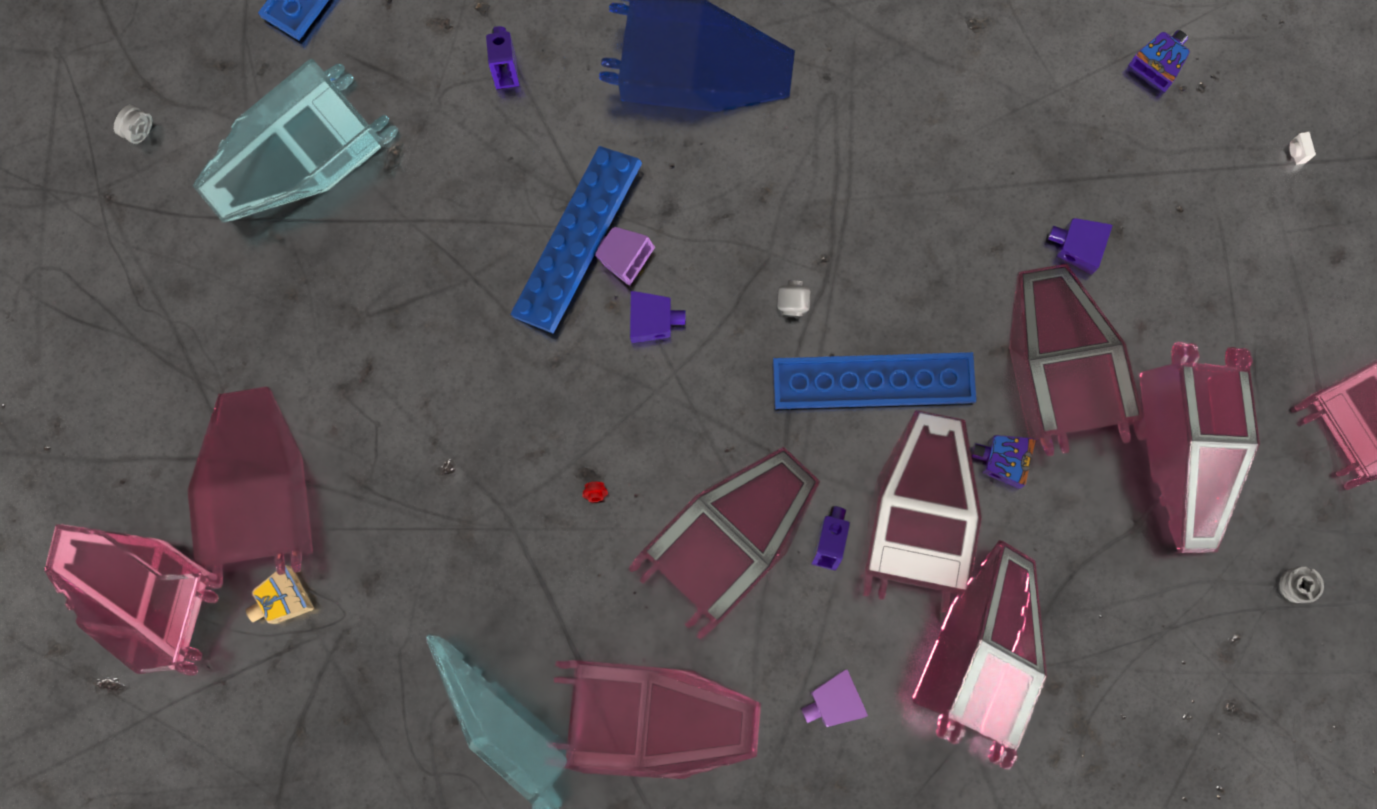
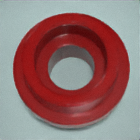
[582,481,608,502]

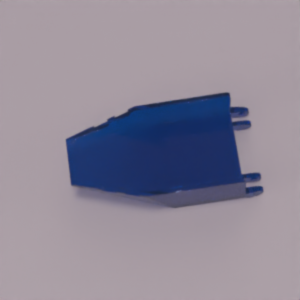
[599,0,795,112]

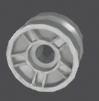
[114,105,153,144]
[1279,567,1324,603]

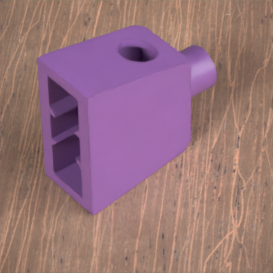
[595,227,655,285]
[801,669,868,727]

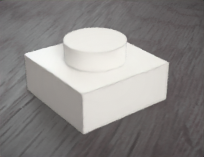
[1290,132,1316,165]

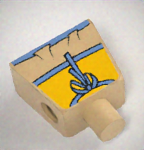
[246,565,314,624]

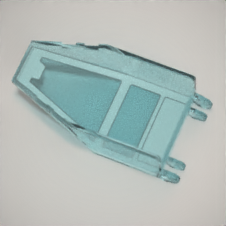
[193,59,398,223]
[425,633,574,809]

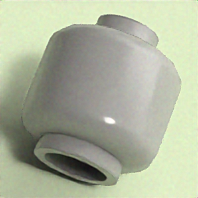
[777,280,811,316]

